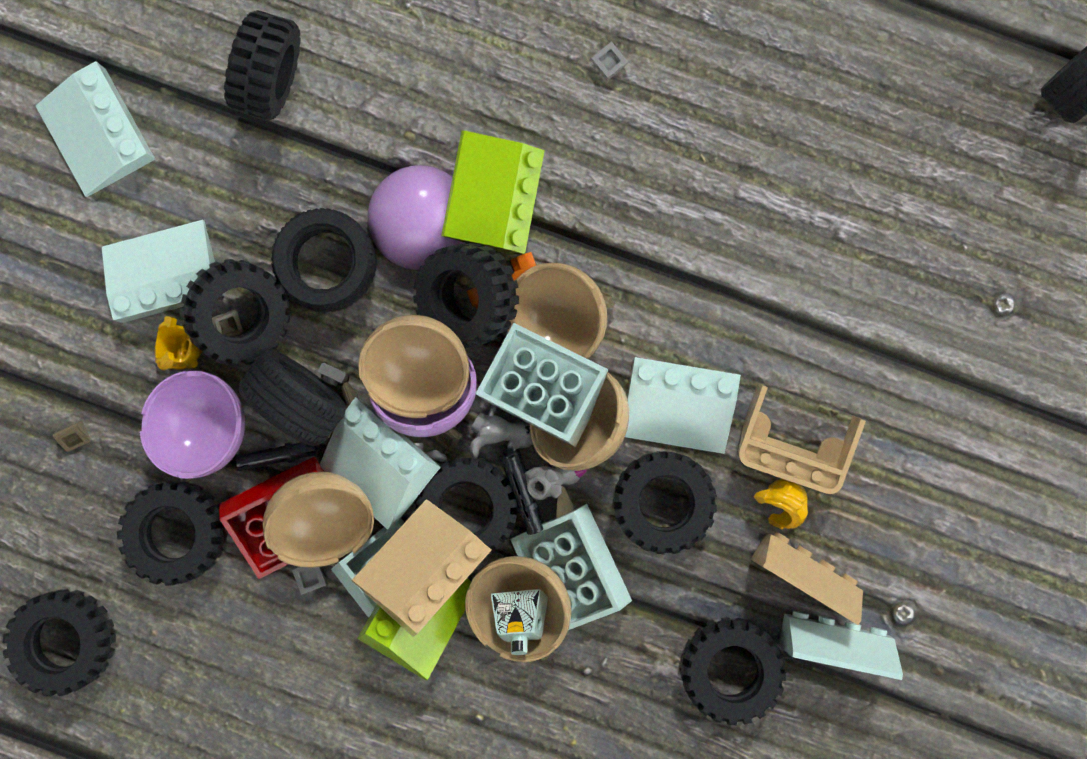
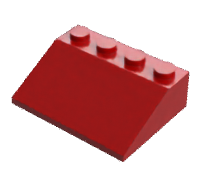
[219,456,324,579]

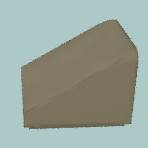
[556,486,574,519]

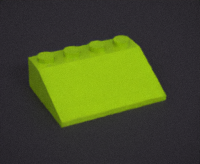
[441,130,545,254]
[357,578,471,681]

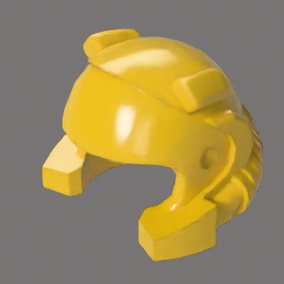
[154,316,202,370]
[754,479,808,530]

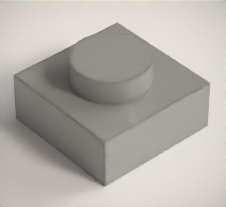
[591,41,628,81]
[318,362,349,386]
[292,567,328,595]

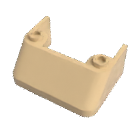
[738,383,866,494]

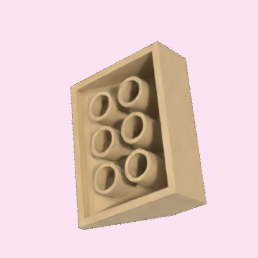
[352,499,491,637]
[751,531,863,625]

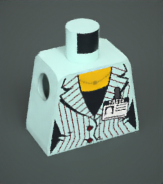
[491,589,548,655]

